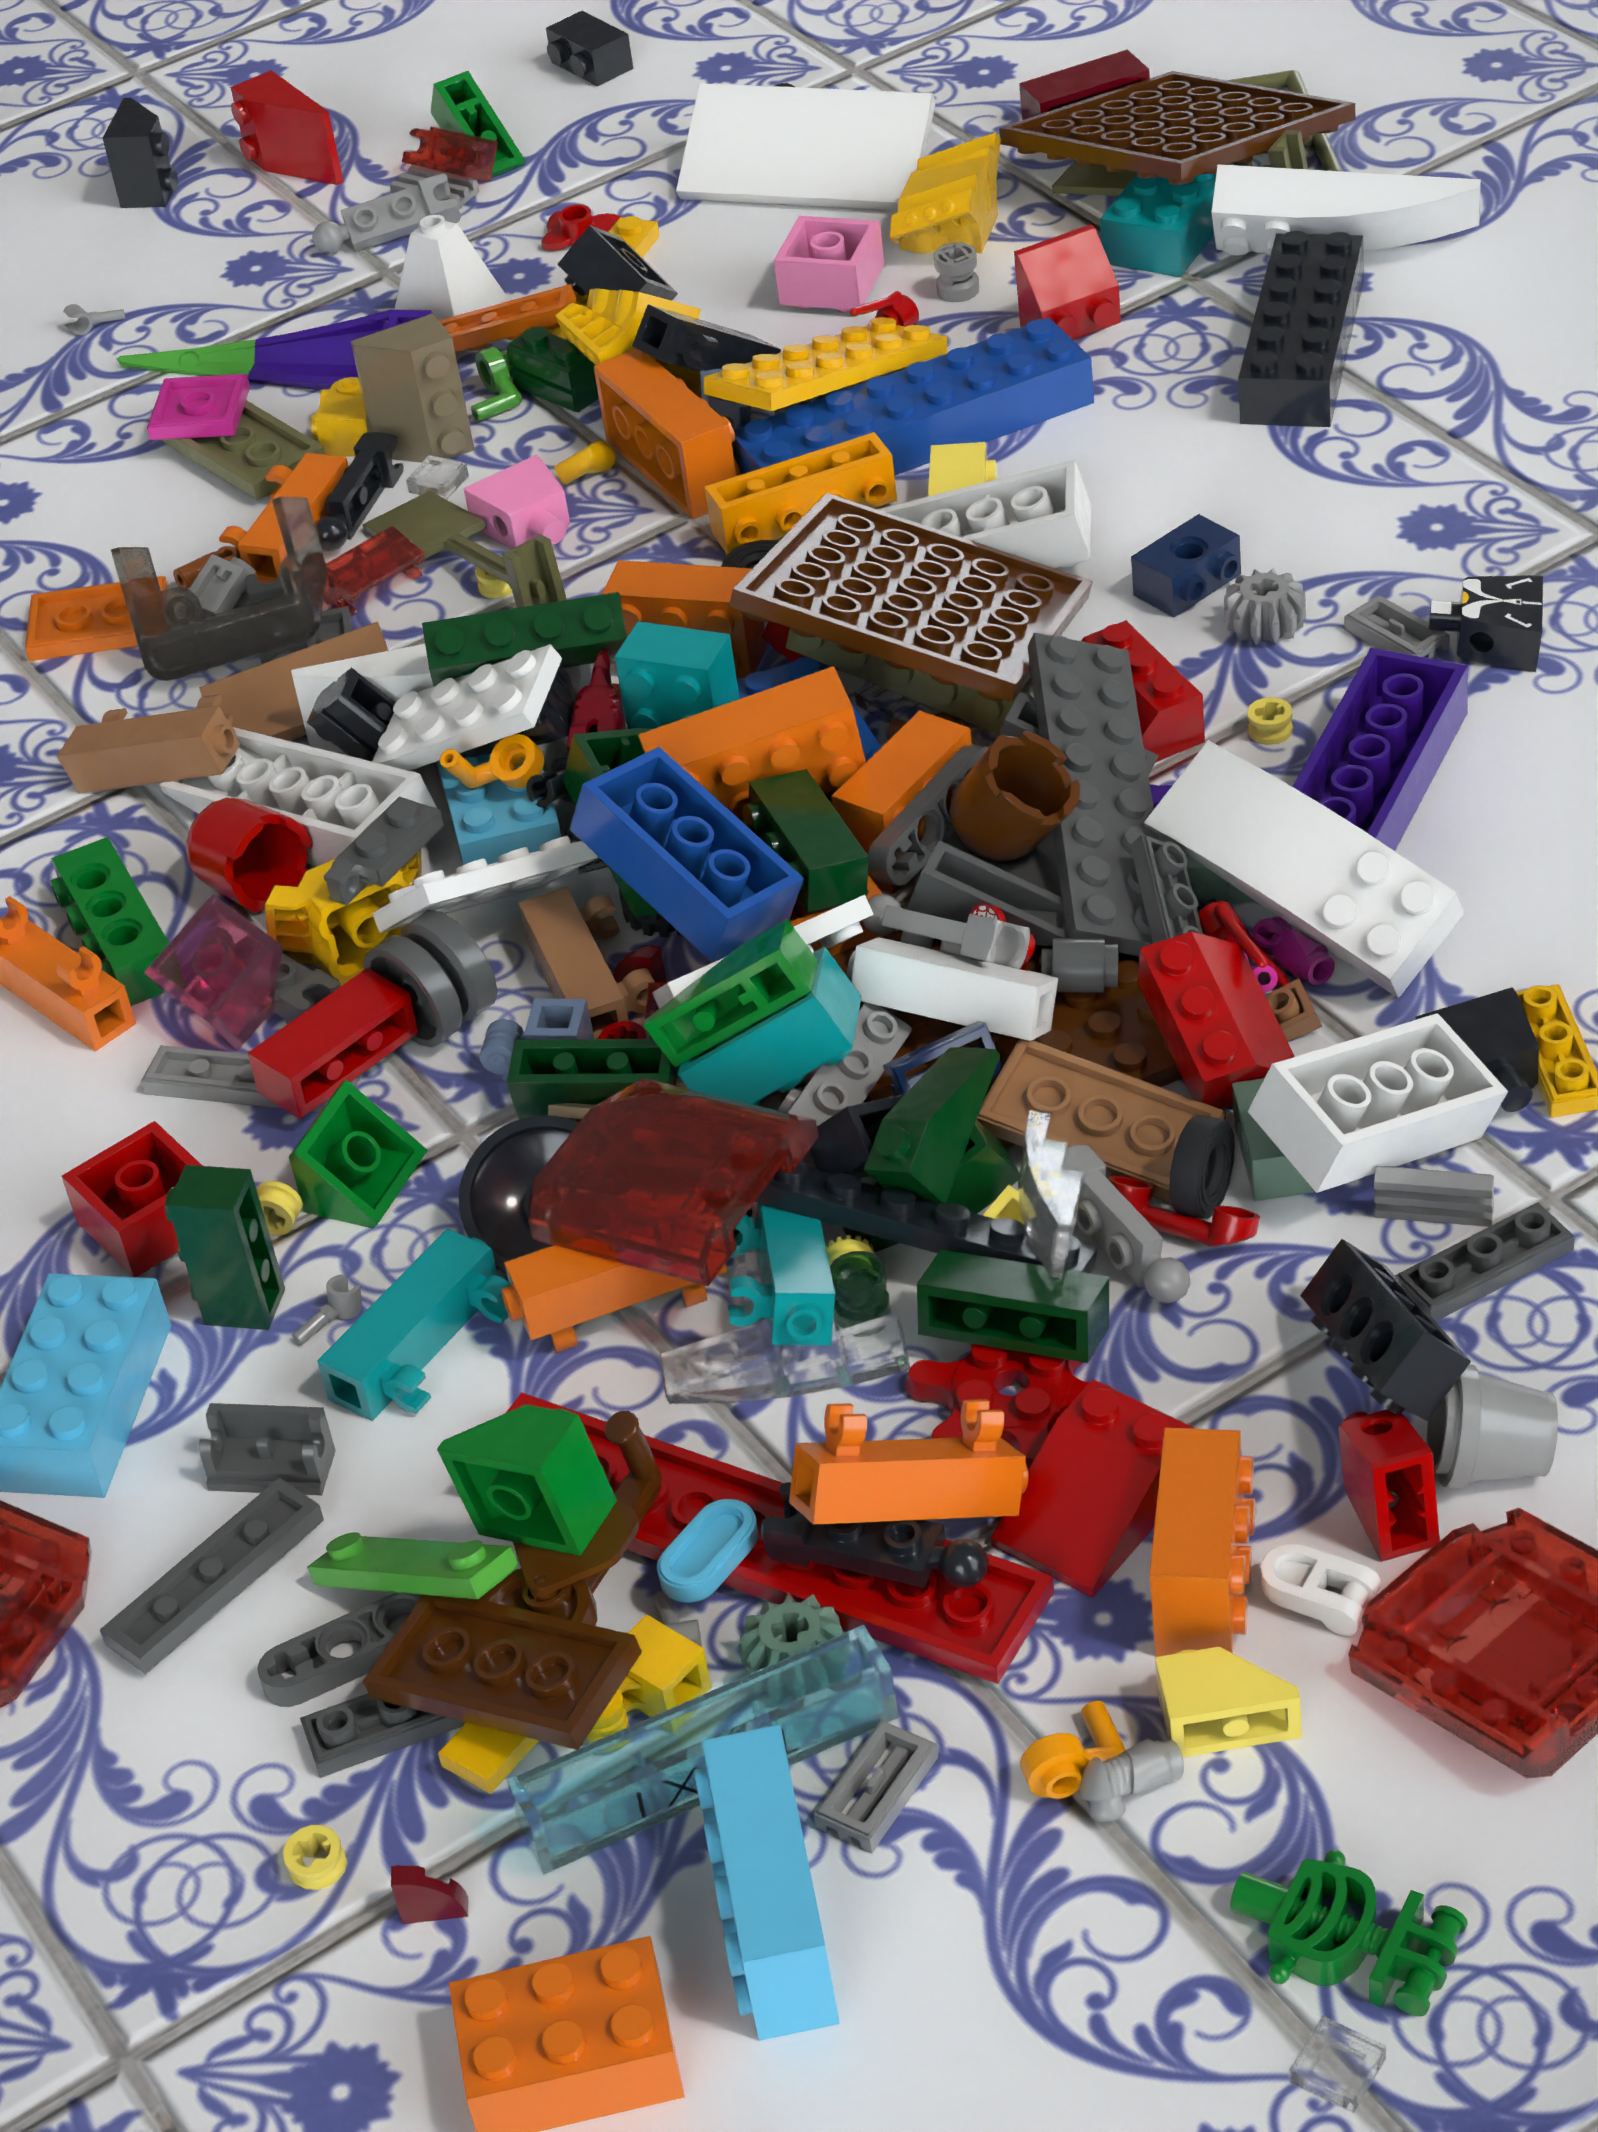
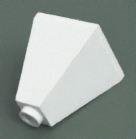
[395,215,508,320]

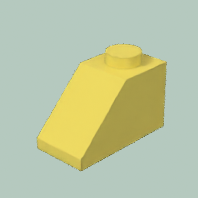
[1155,1647,1302,1757]

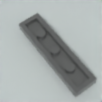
[100,1478,324,1674]

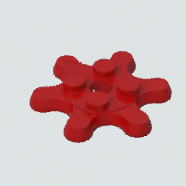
[904,1343,1112,1470]

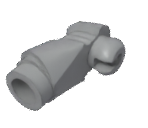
[1080,1739,1184,1822]

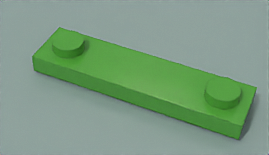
[307,1532,519,1599]

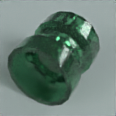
[830,1251,891,1333]

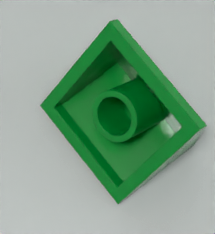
[289,1079,428,1228]

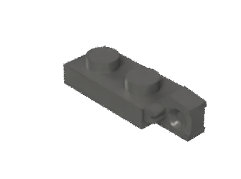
[324,796,444,906]

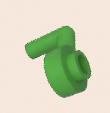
[471,346,522,422]

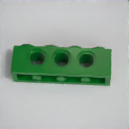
[50,837,183,1006]

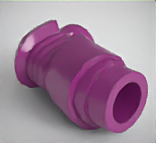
[1252,917,1335,985]

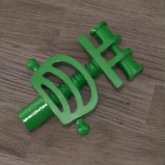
[1230,1849,1468,2016]

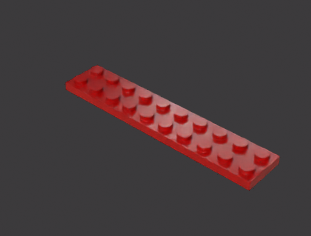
[506,1392,1054,1684]

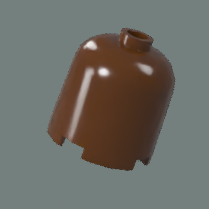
[950,731,1080,862]

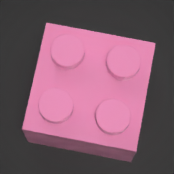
[774,216,885,312]

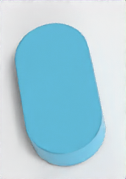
[657,1499,758,1603]

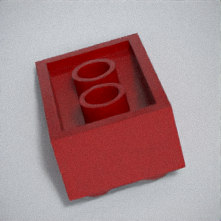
[230,70,344,185]
[991,1379,1195,1598]

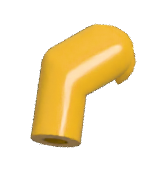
[554,441,616,485]

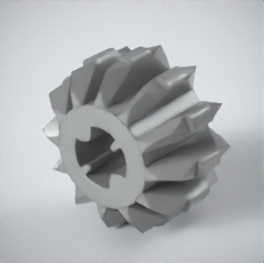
[1224,569,1306,645]

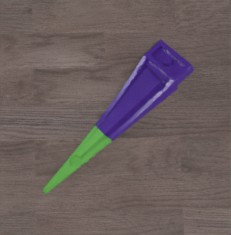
[117,309,433,390]

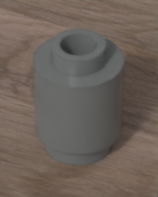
[1041,938,1118,993]

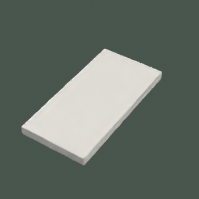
[676,83,936,210]

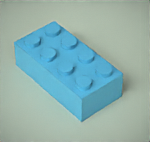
[436,754,562,865]
[0,1273,171,1498]
[694,1725,840,2041]

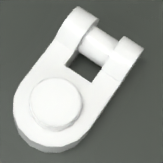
[1260,1543,1382,1636]

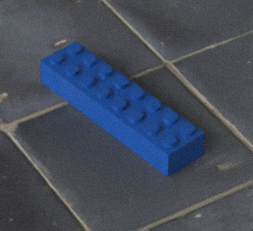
[732,318,1094,475]

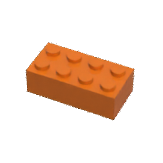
[594,349,741,519]
[638,666,866,822]

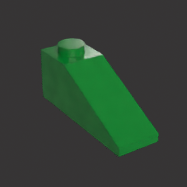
[430,71,525,178]
[643,919,818,1067]

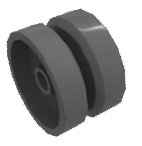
[364,910,498,1048]

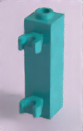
[719,1203,835,1346]
[317,1228,510,1421]

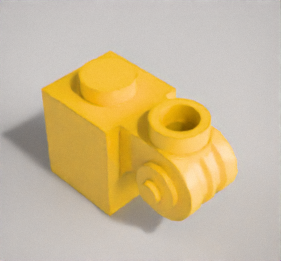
[311,377,370,457]
[586,1614,712,1747]

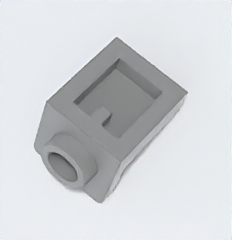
[183,554,256,622]

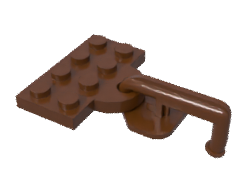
[362,1411,662,1750]

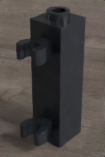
[632,304,782,372]

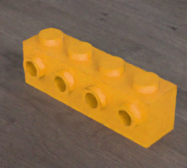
[704,432,897,555]

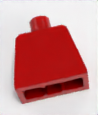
[1338,1409,1440,1562]

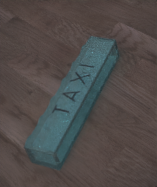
[507,1625,899,1875]

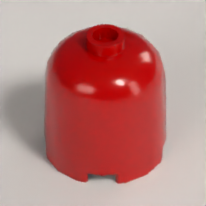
[186,797,313,912]

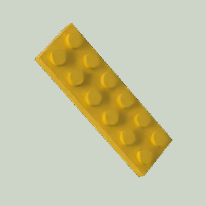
[704,317,948,411]

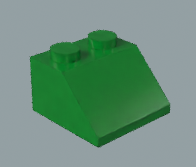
[437,1405,617,1556]

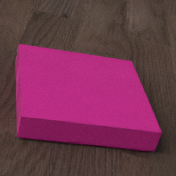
[147,374,250,440]

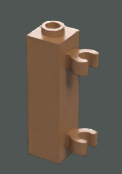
[57,694,240,794]
[518,887,658,1039]

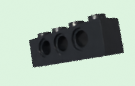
[1300,1239,1471,1421]

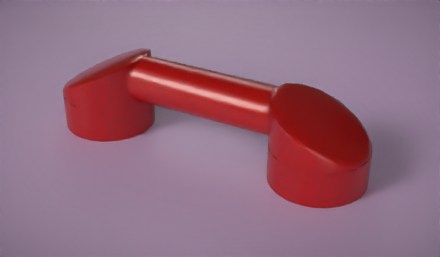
[1108,1176,1260,1247]

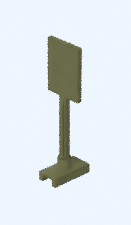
[1052,130,1308,196]
[362,491,567,608]

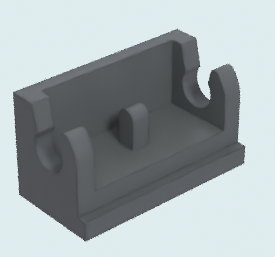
[199,1403,336,1496]

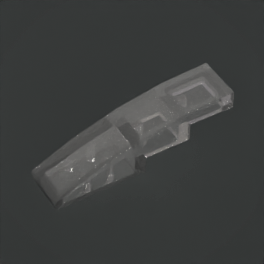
[1018,1110,1084,1278]
[660,1312,910,1404]

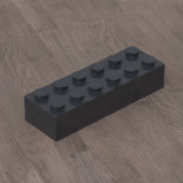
[1238,231,1364,427]

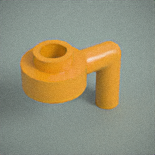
[440,734,544,789]
[1020,1701,1126,1799]

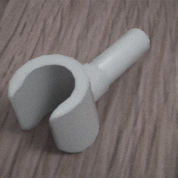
[63,304,125,335]
[292,1275,362,1345]
[653,1591,702,1647]

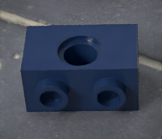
[1131,514,1241,617]

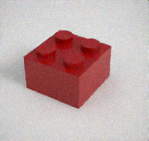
[61,1121,203,1277]

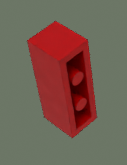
[248,968,418,1119]

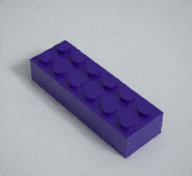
[1292,648,1468,851]

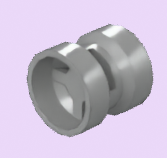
[934,242,979,302]

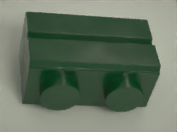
[506,327,599,413]

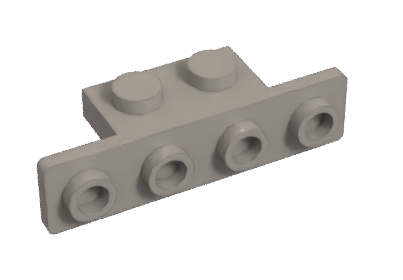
[766,1002,912,1170]

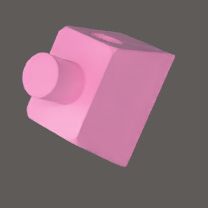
[463,455,570,549]

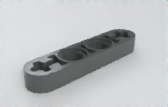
[867,745,989,885]
[257,1593,423,1707]

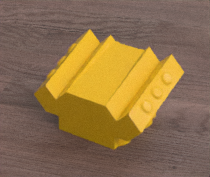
[889,132,1001,253]
[555,288,702,397]
[265,849,422,986]

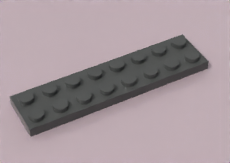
[1027,632,1159,956]

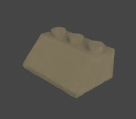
[350,313,475,464]

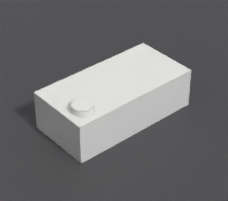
[1248,1013,1508,1193]

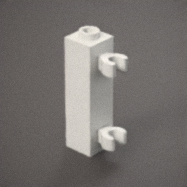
[847,937,1058,1041]

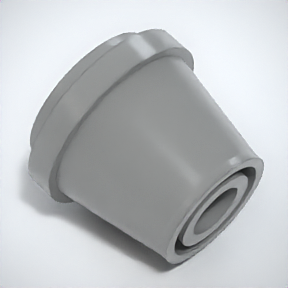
[1426,1364,1558,1489]

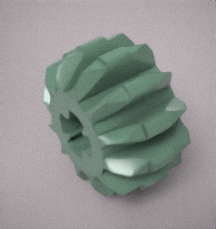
[739,1592,848,1703]

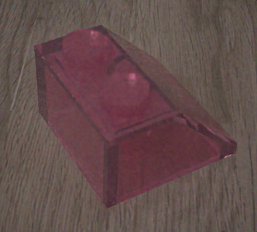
[144,894,283,1051]

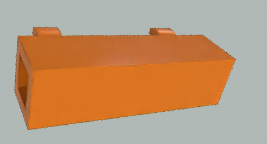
[219,453,348,584]
[0,896,136,1052]
[501,1195,727,1353]
[789,1399,1028,1524]

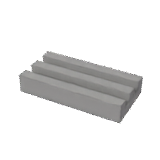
[389,165,479,209]
[1344,595,1450,659]
[1374,1166,1494,1227]
[814,1720,938,1853]

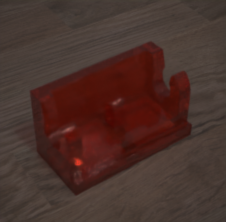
[402,127,498,181]
[320,526,424,617]

